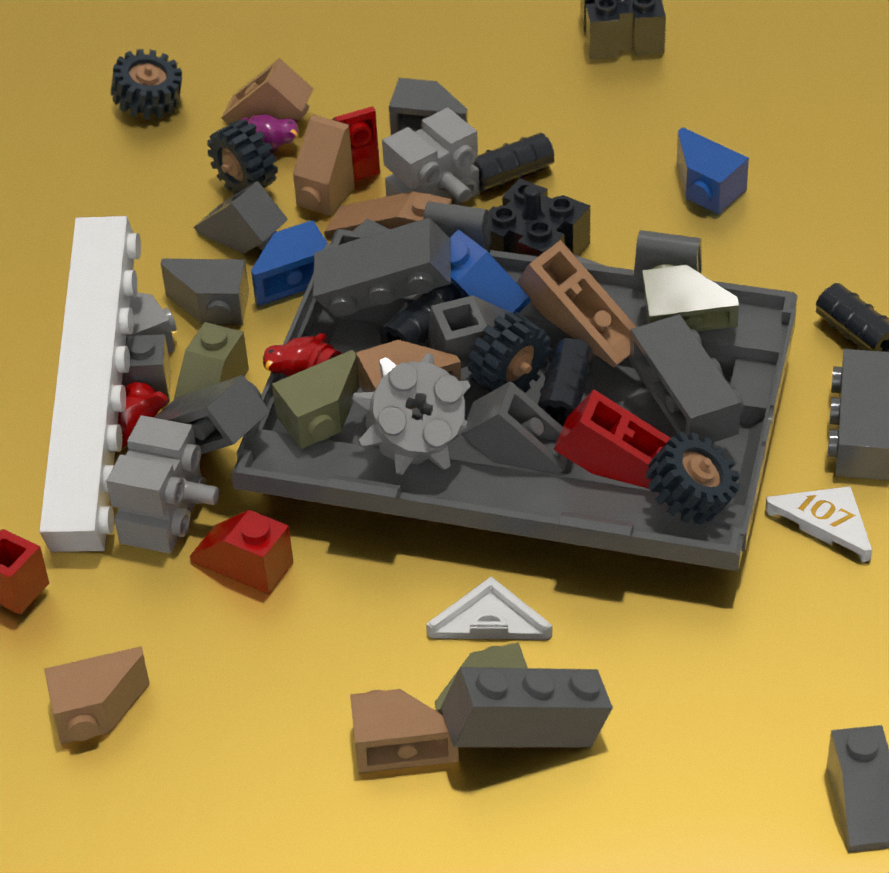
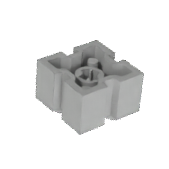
[382,108,480,205]
[106,415,219,554]

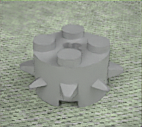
[352,353,470,475]

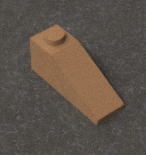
[324,191,452,239]
[516,240,636,367]

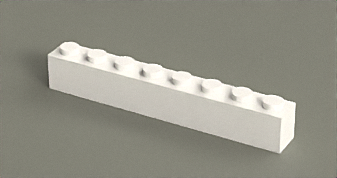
[39,216,141,552]

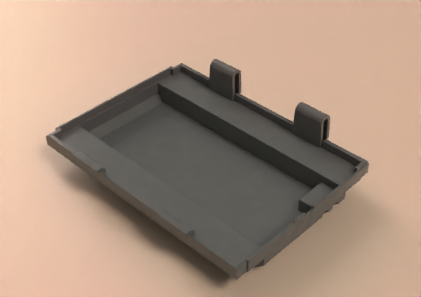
[231,201,797,571]

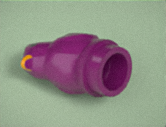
[240,115,299,153]

